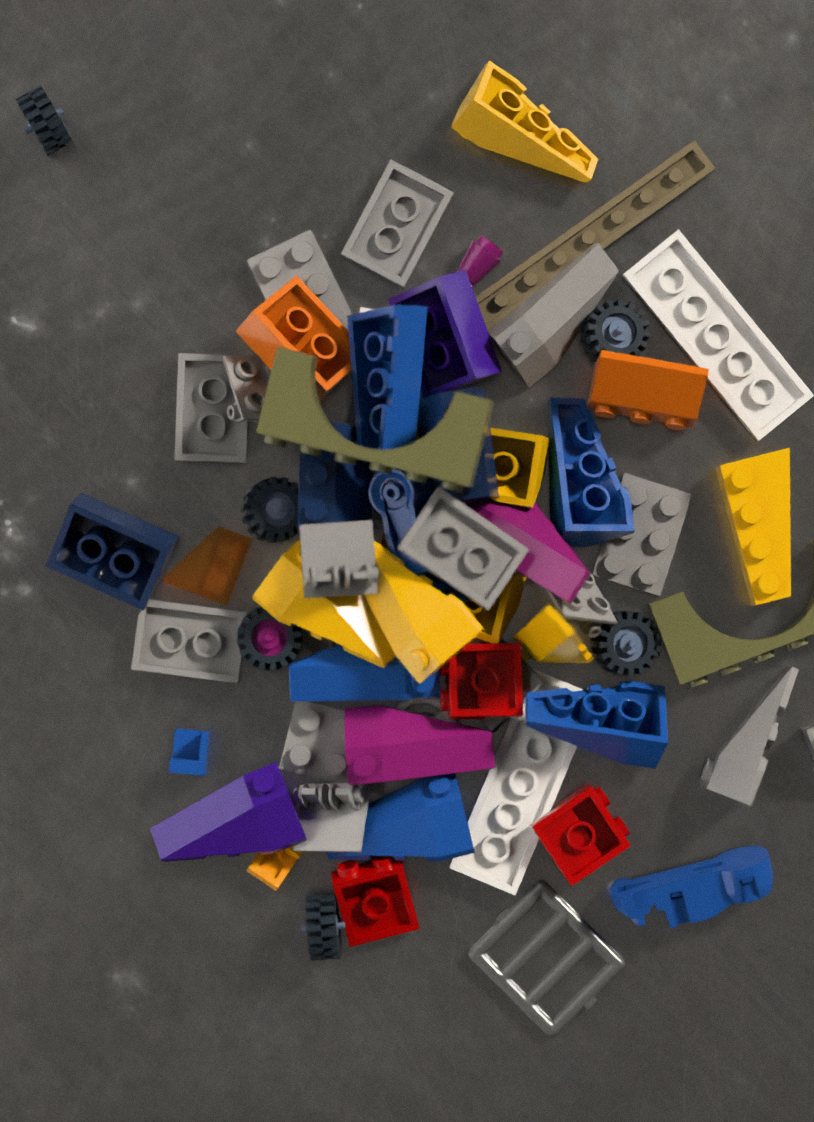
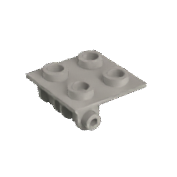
[223,355,271,423]
[299,520,379,598]
[547,573,618,638]
[293,783,371,853]

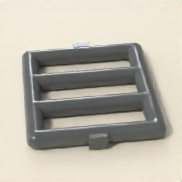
[468,880,625,1037]

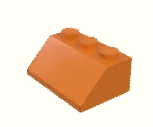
[235,275,351,402]
[587,350,709,430]

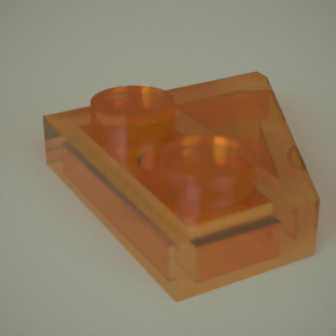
[162,526,253,606]

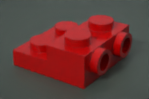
[439,643,523,720]
[530,784,631,886]
[331,856,420,947]

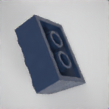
[417,387,499,503]
[298,422,373,537]
[46,493,179,611]

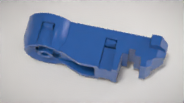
[368,468,470,605]
[609,846,774,928]

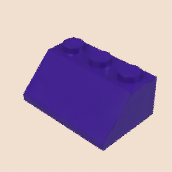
[388,270,502,398]

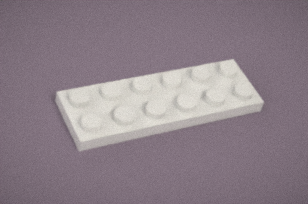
[622,229,814,442]
[449,669,583,896]

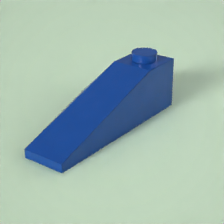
[288,645,440,701]

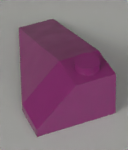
[466,499,590,604]
[345,705,495,785]

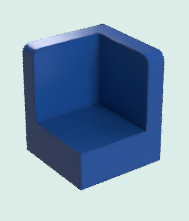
[169,729,211,776]

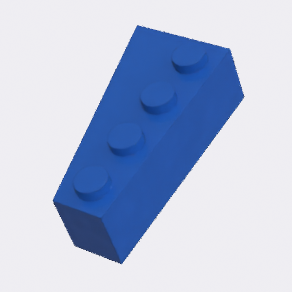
[347,305,427,450]

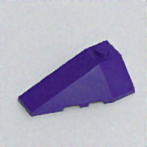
[150,763,307,862]

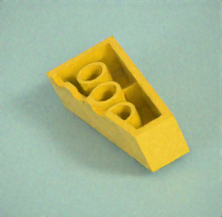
[716,448,791,606]

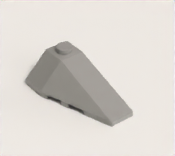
[488,243,619,388]
[701,667,799,806]

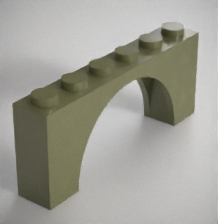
[256,347,494,493]
[647,541,814,689]

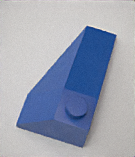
[548,398,635,547]
[525,681,668,769]
[326,773,475,861]

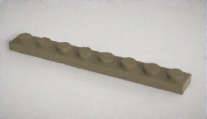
[475,140,715,330]

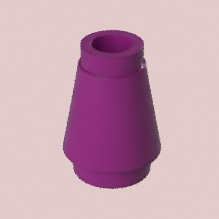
[457,234,504,287]

